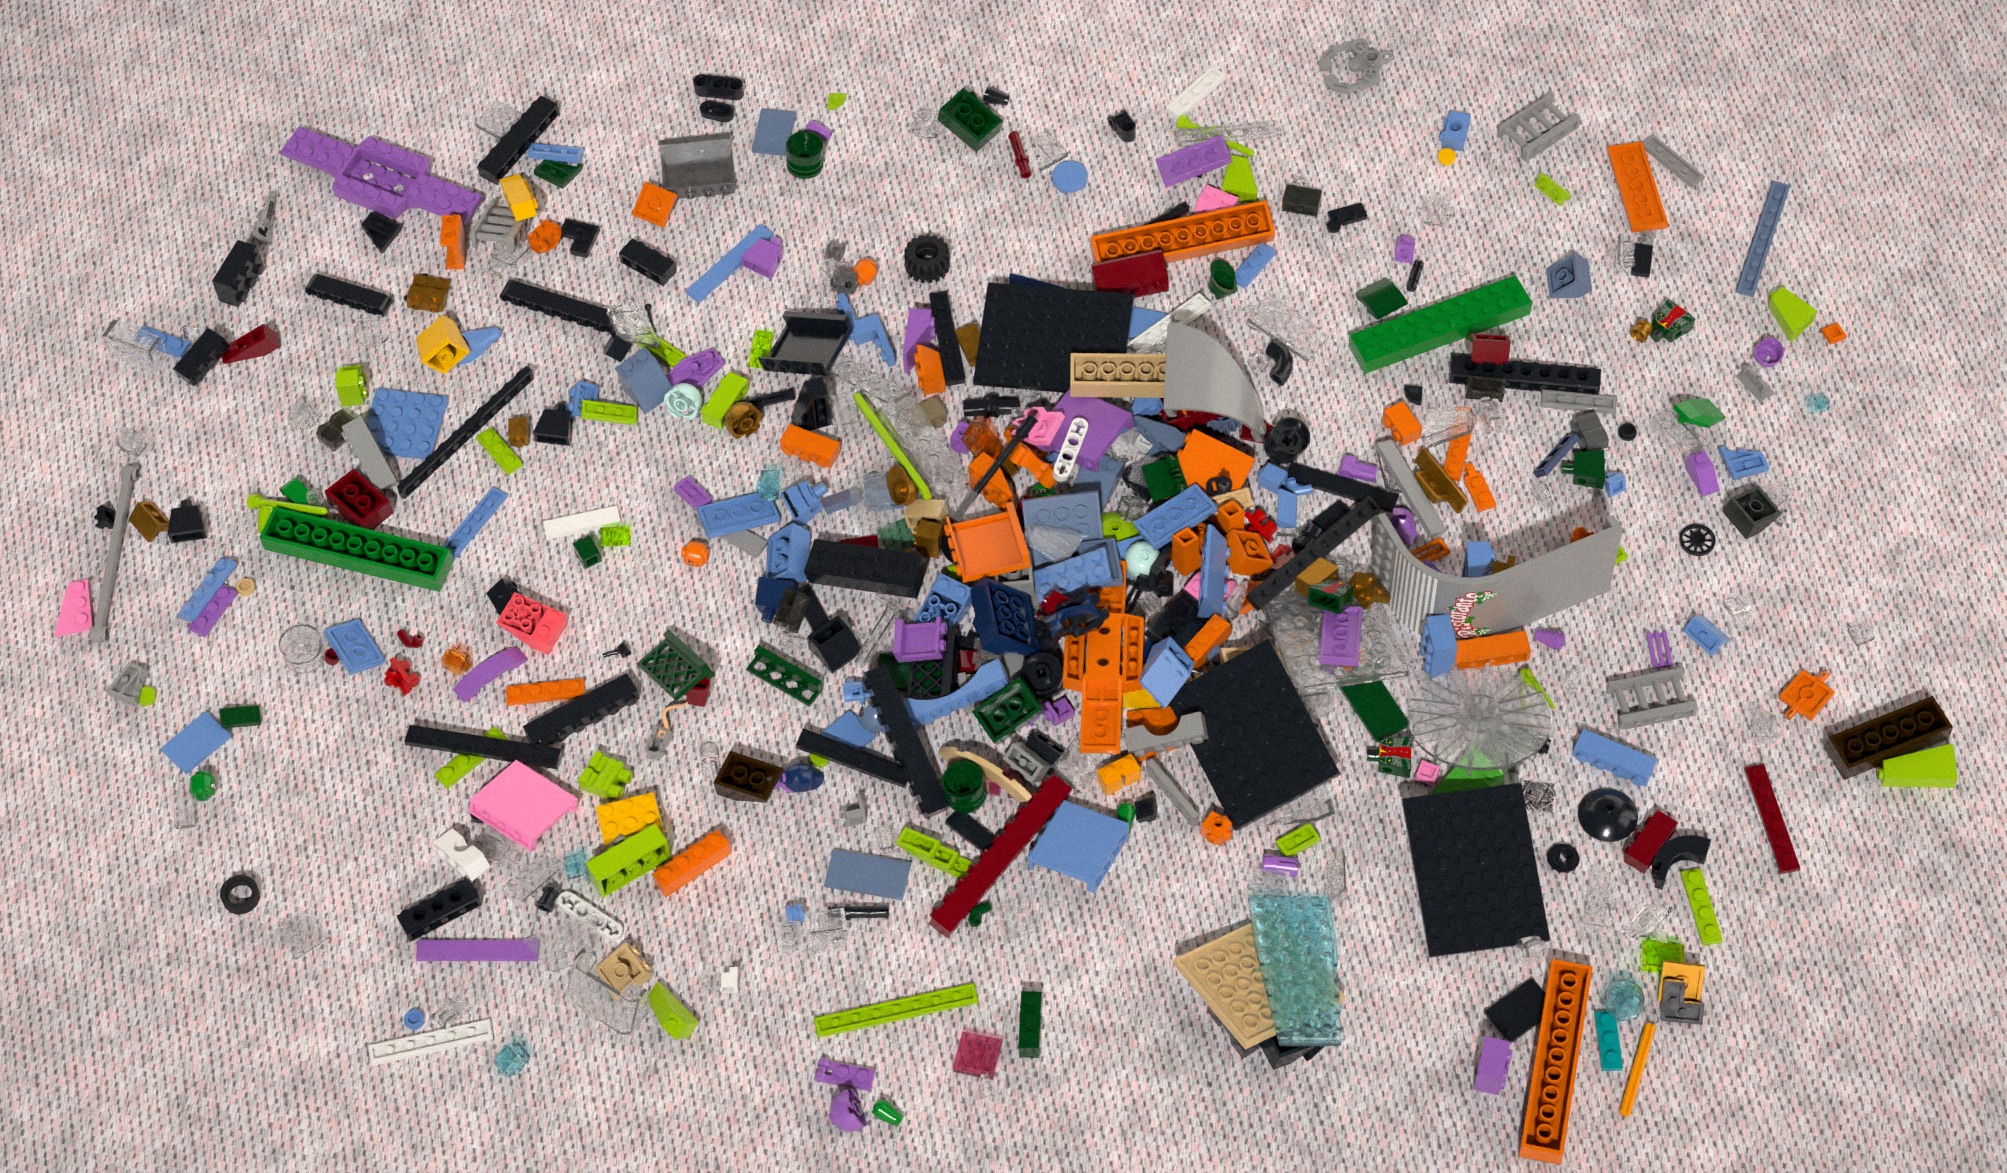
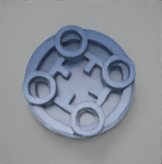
[1052,161,1088,193]

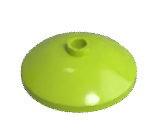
[1101,512,1141,542]

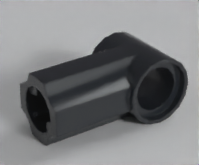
[1135,574,1174,599]

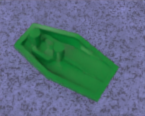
[1673,399,1726,428]

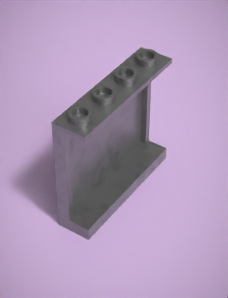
[659,133,735,200]

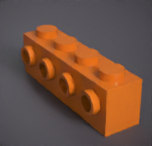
[1454,631,1531,672]
[652,830,731,898]

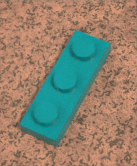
[1594,1011,1623,1071]

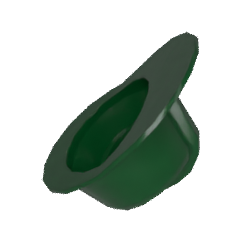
[1208,260,1237,300]

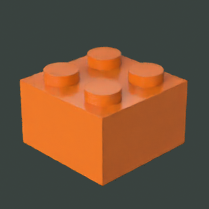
[1224,529,1274,576]

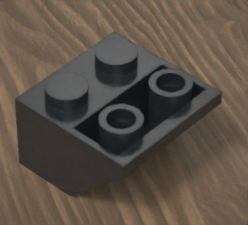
[807,615,863,674]

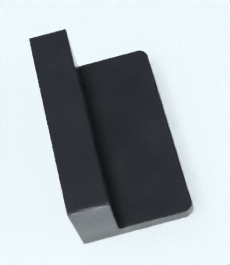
[1025,731,1070,774]

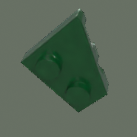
[534,160,583,189]

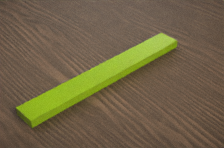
[853,392,932,501]
[814,983,978,1038]

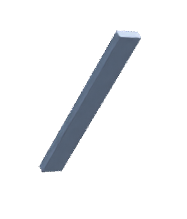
[1736,181,1790,297]

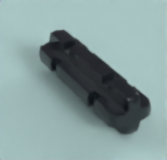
[1406,260,1424,292]

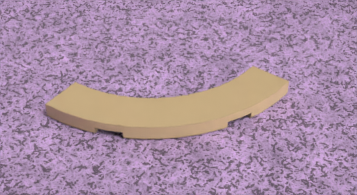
[938,747,1032,803]

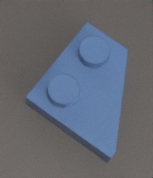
[1719,447,1769,480]

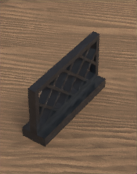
[907,627,960,700]

